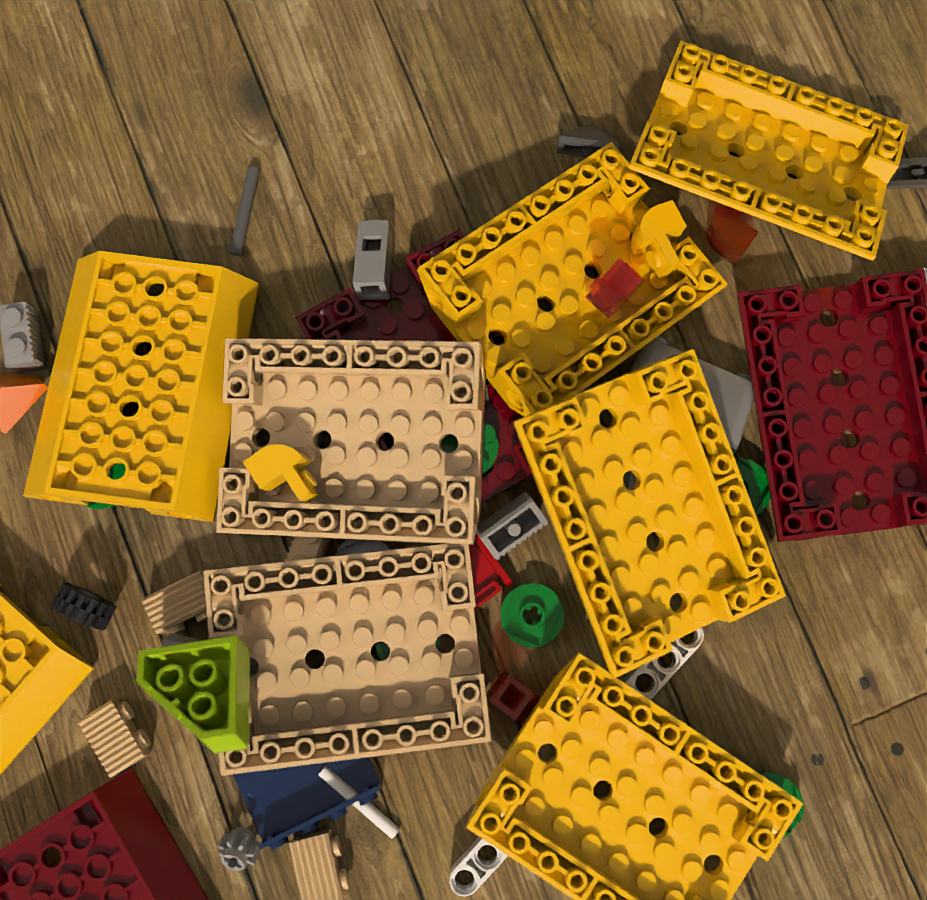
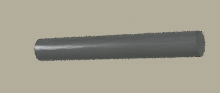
[229,166,260,256]

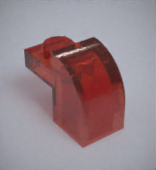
[707,205,759,265]
[585,258,646,318]
[486,670,541,725]

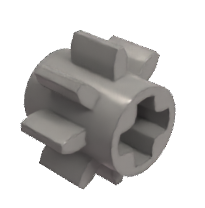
[217,827,260,871]

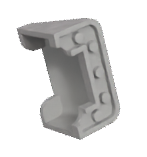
[627,337,754,453]

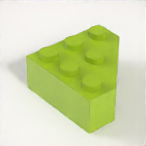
[136,635,250,753]

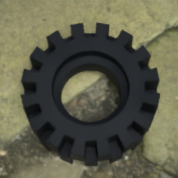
[51,582,117,631]

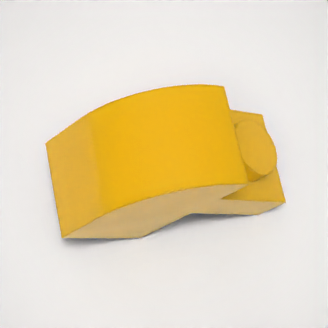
[631,200,687,279]
[243,444,319,503]

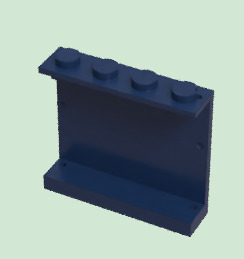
[233,757,382,851]

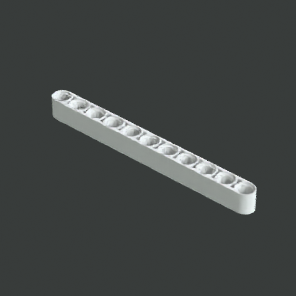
[450,628,704,896]

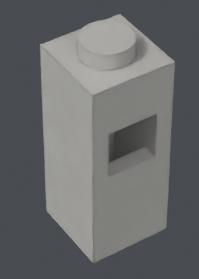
[353,219,394,300]

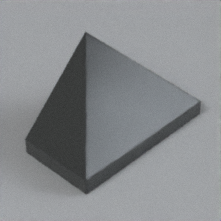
[557,124,620,157]
[886,157,927,189]

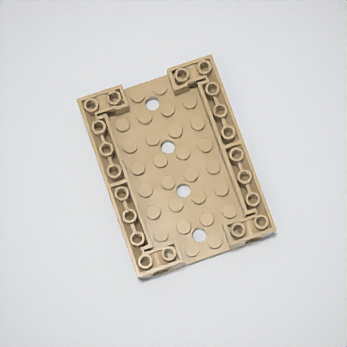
[216,338,486,544]
[203,543,491,776]

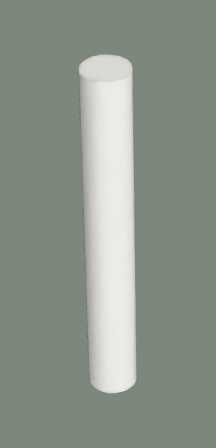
[318,766,400,839]

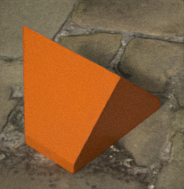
[0,373,48,435]

